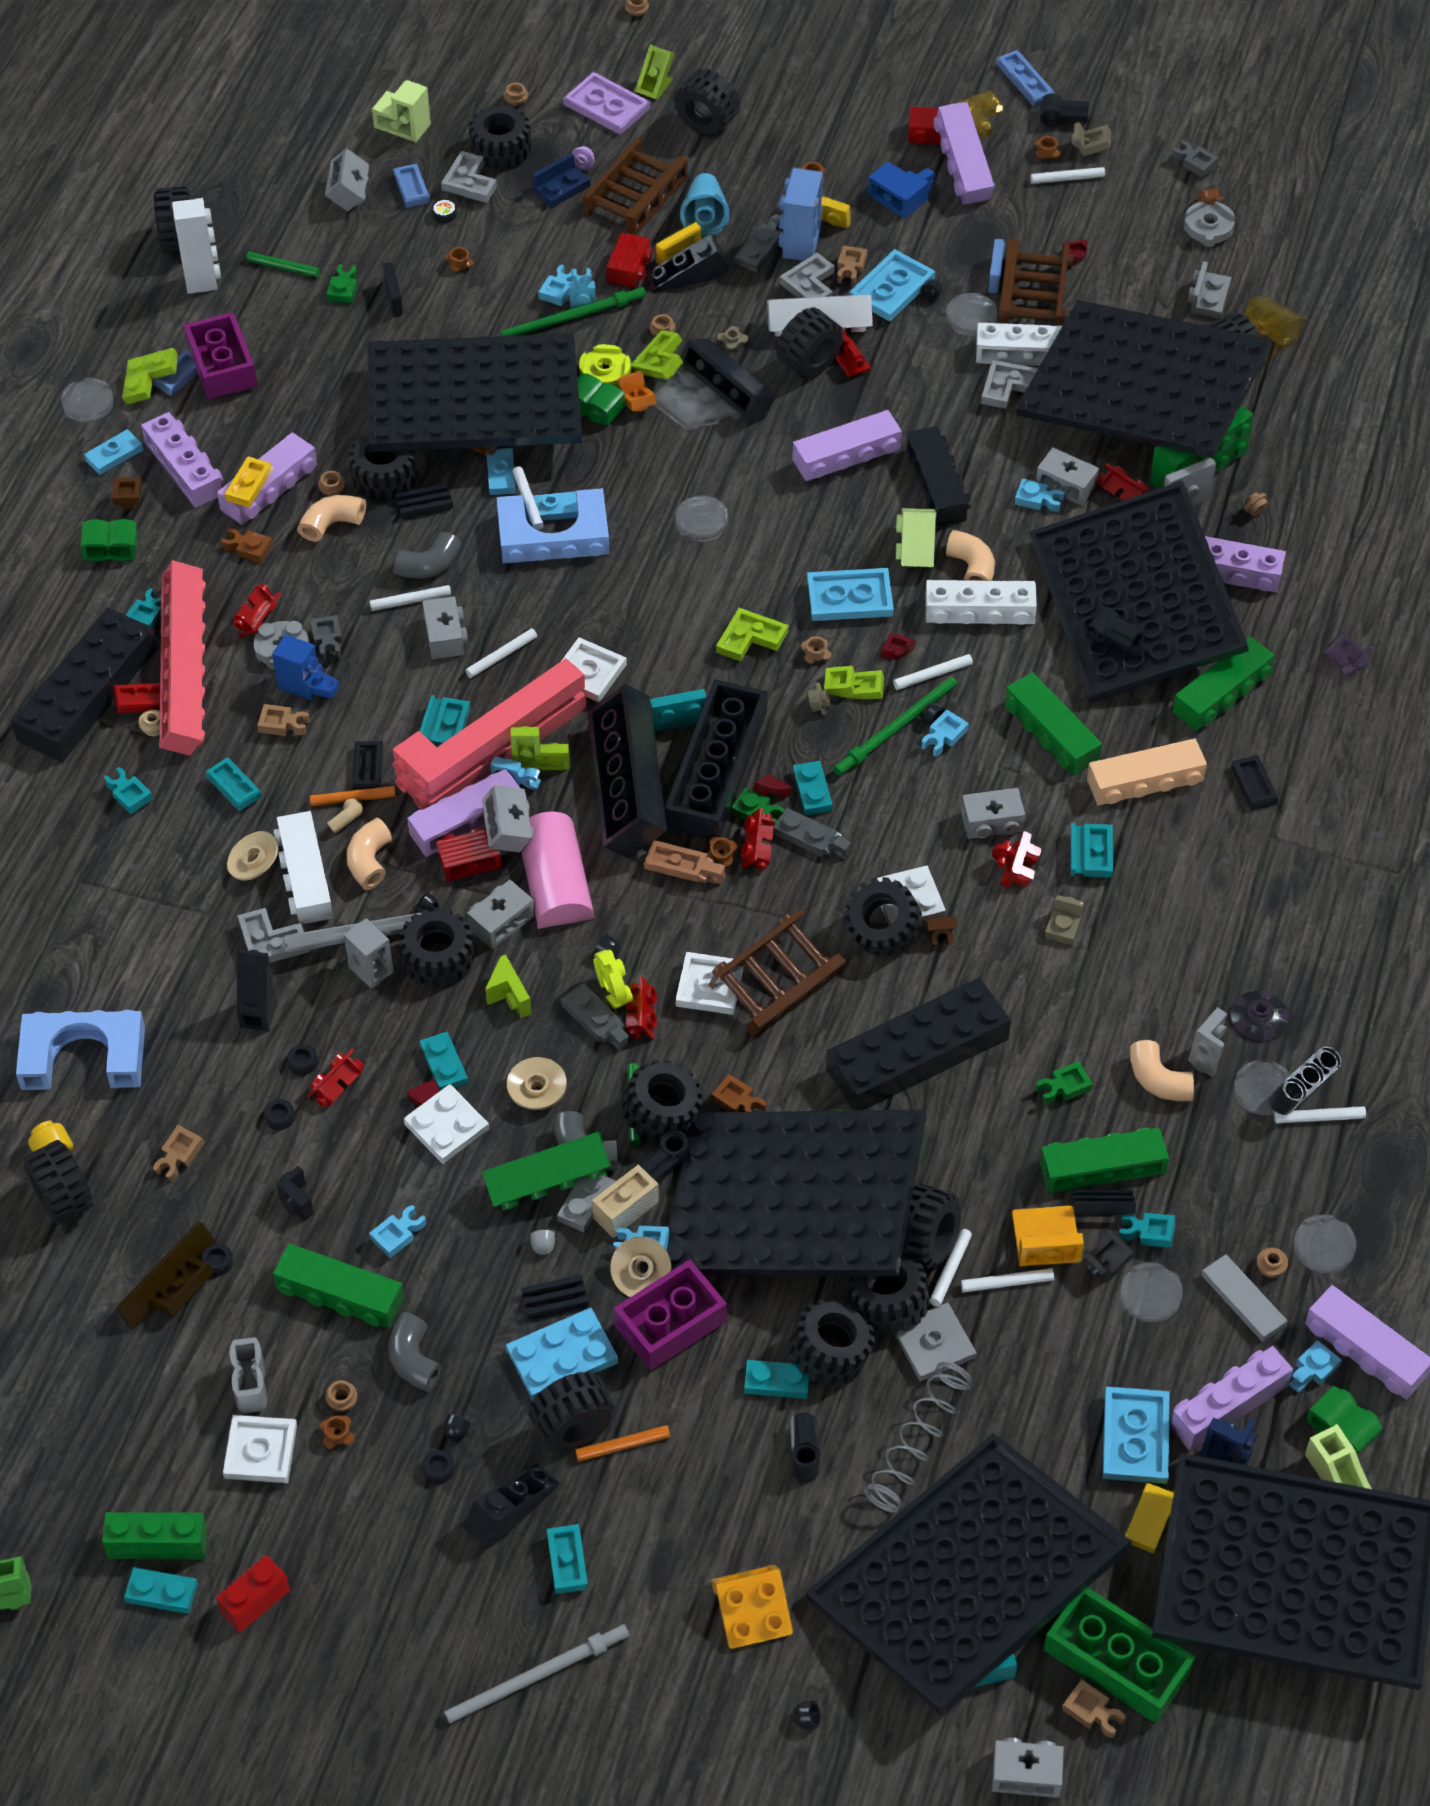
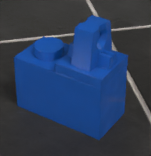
[868,161,935,218]
[272,634,339,701]

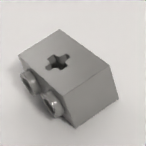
[325,148,369,212]
[1036,448,1099,506]
[423,596,468,660]
[482,785,533,852]
[961,788,1025,839]
[467,880,535,949]
[344,918,394,988]
[992,1738,1064,1798]

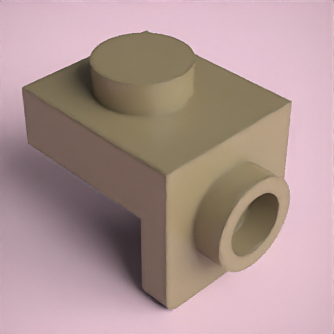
[1071,122,1111,157]

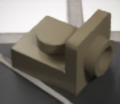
[1044,895,1084,946]

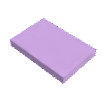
[563,72,650,135]

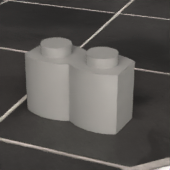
[230,1337,267,1414]

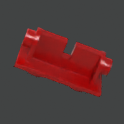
[835,328,871,377]
[1097,463,1149,501]
[233,583,281,637]
[741,807,775,870]
[626,976,657,1040]
[307,1049,364,1108]

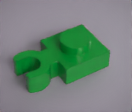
[327,264,357,304]
[731,788,785,825]
[1036,1061,1093,1104]

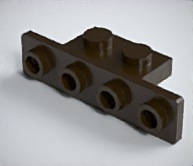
[116,1222,215,1329]

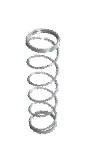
[865,1362,973,1512]

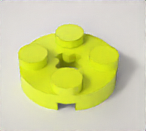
[579,344,631,388]
[593,949,633,1009]

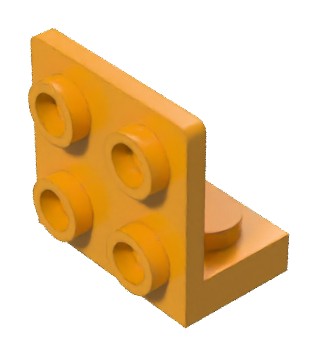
[1012,1206,1084,1266]
[711,1565,793,1649]

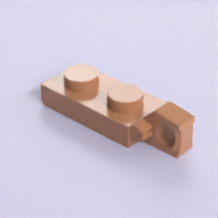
[644,840,726,884]

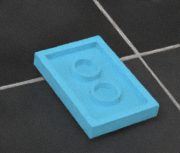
[849,249,935,322]
[807,568,894,621]
[506,1308,618,1401]
[1102,1387,1170,1484]

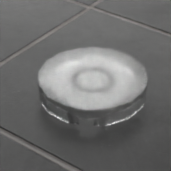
[946,293,997,336]
[61,378,114,422]
[676,495,728,541]
[1234,1060,1290,1116]
[1294,1215,1357,1273]
[1120,1263,1183,1322]

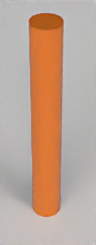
[310,786,396,807]
[575,1425,671,1462]

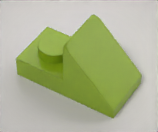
[635,45,675,100]
[486,955,532,1019]

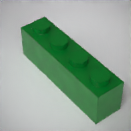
[1172,636,1275,731]
[1005,672,1102,776]
[1039,1127,1169,1193]
[482,1132,612,1211]
[273,1243,404,1329]

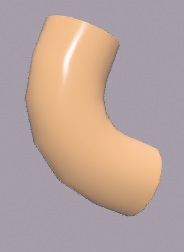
[297,495,366,541]
[946,530,995,581]
[346,818,392,890]
[1130,1040,1194,1101]

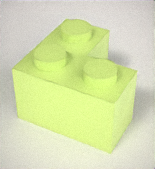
[372,80,431,142]
[896,508,936,567]

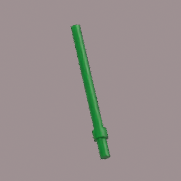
[500,287,646,336]
[833,677,957,776]

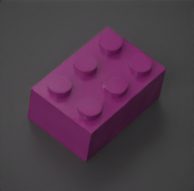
[183,312,258,400]
[614,1259,727,1371]

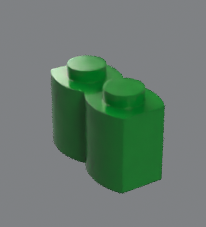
[578,373,626,425]
[80,519,138,562]
[1305,1386,1383,1457]

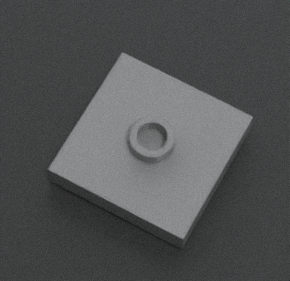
[1164,458,1216,506]
[894,1302,977,1382]

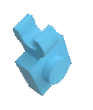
[1289,1340,1342,1393]

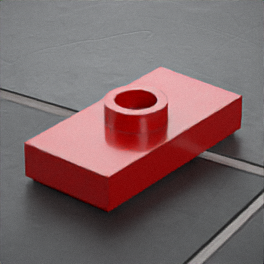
[113,683,160,713]

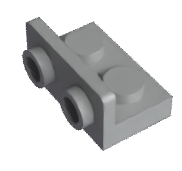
[1188,261,1232,319]
[1188,1007,1227,1077]

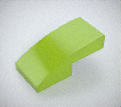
[824,666,884,699]

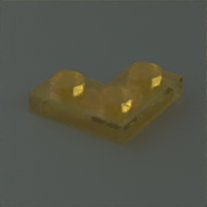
[948,90,1003,139]

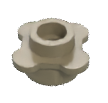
[717,326,748,352]
[808,682,830,715]

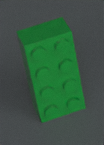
[1150,405,1254,489]
[1043,1587,1196,1724]

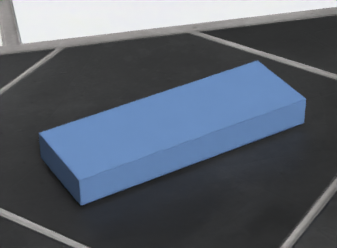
[996,50,1056,108]

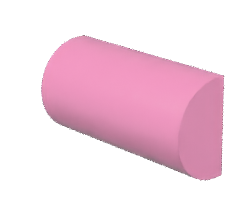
[521,812,595,929]

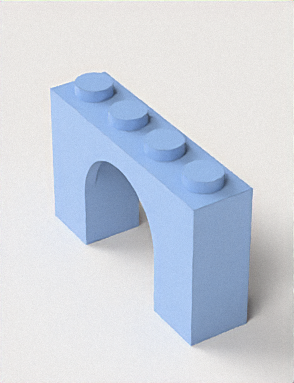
[497,488,609,563]
[16,1010,145,1090]

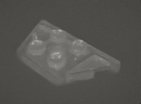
[653,365,741,431]

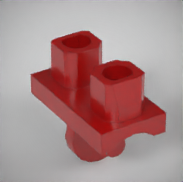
[991,831,1042,888]

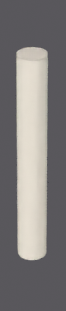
[1030,167,1105,184]
[513,467,544,530]
[369,585,451,611]
[465,628,537,678]
[893,654,973,690]
[1274,1107,1366,1124]
[929,1229,972,1307]
[960,1268,1054,1293]

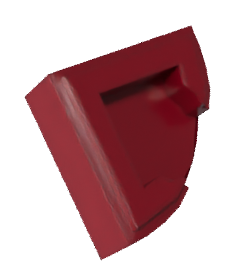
[1062,239,1088,266]
[880,632,916,659]
[753,774,792,798]
[407,1080,440,1106]

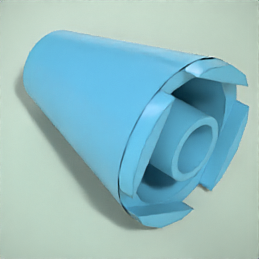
[680,173,730,237]

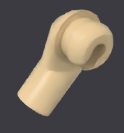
[327,798,362,834]

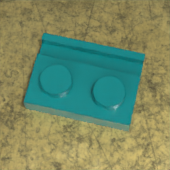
[650,689,707,732]
[420,695,471,747]
[1070,823,1113,878]

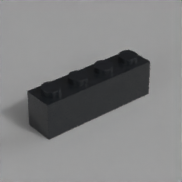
[680,339,776,419]
[906,426,971,526]

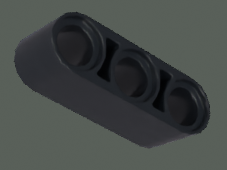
[1269,1047,1342,1115]

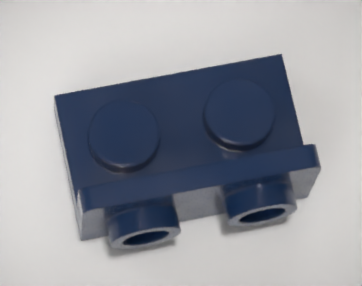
[533,153,591,208]
[1200,1417,1258,1465]

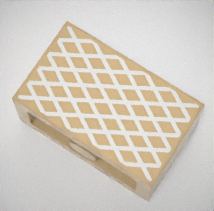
[592,1165,659,1238]

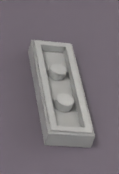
[1202,1254,1287,1342]

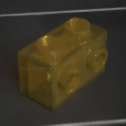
[1243,296,1307,345]

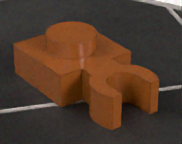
[221,528,273,563]
[711,1074,767,1112]

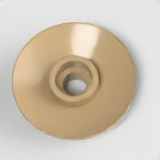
[227,831,278,881]
[507,1057,567,1110]
[610,1237,671,1297]

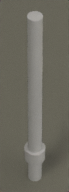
[444,1624,630,1724]

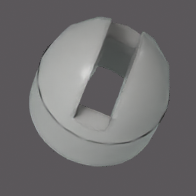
[530,1230,555,1255]

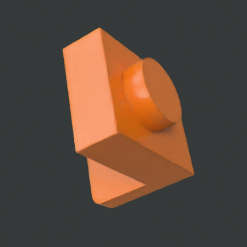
[617,371,657,412]

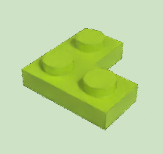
[631,330,683,380]
[122,348,178,405]
[716,608,789,662]
[511,726,569,770]

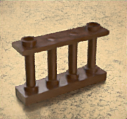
[583,137,688,236]
[998,238,1073,326]
[708,909,846,1038]

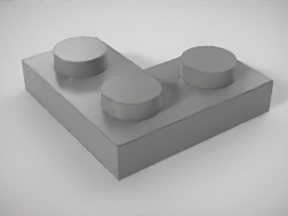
[441,151,497,203]
[780,253,834,298]
[981,360,1038,409]
[237,908,309,963]
[557,1176,616,1233]

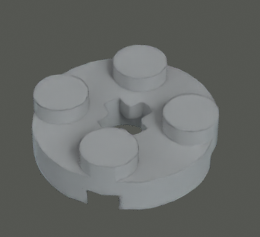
[1184,201,1235,247]
[254,621,309,670]

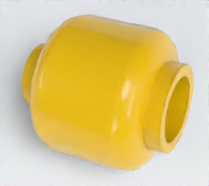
[28,1120,74,1152]

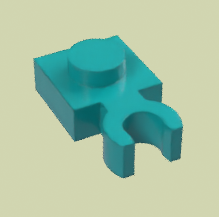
[126,588,161,628]
[104,767,153,814]
[1119,1213,1176,1248]

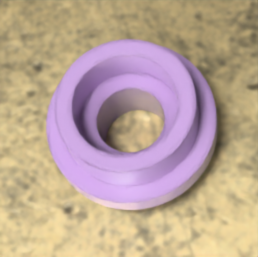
[572,146,595,171]

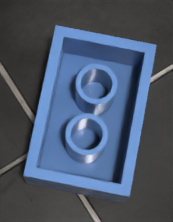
[779,168,823,261]

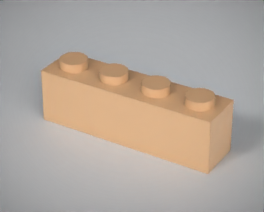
[1087,738,1207,806]

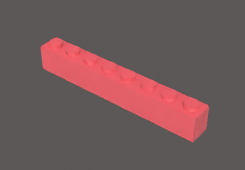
[159,560,205,756]

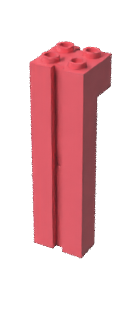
[393,658,586,810]

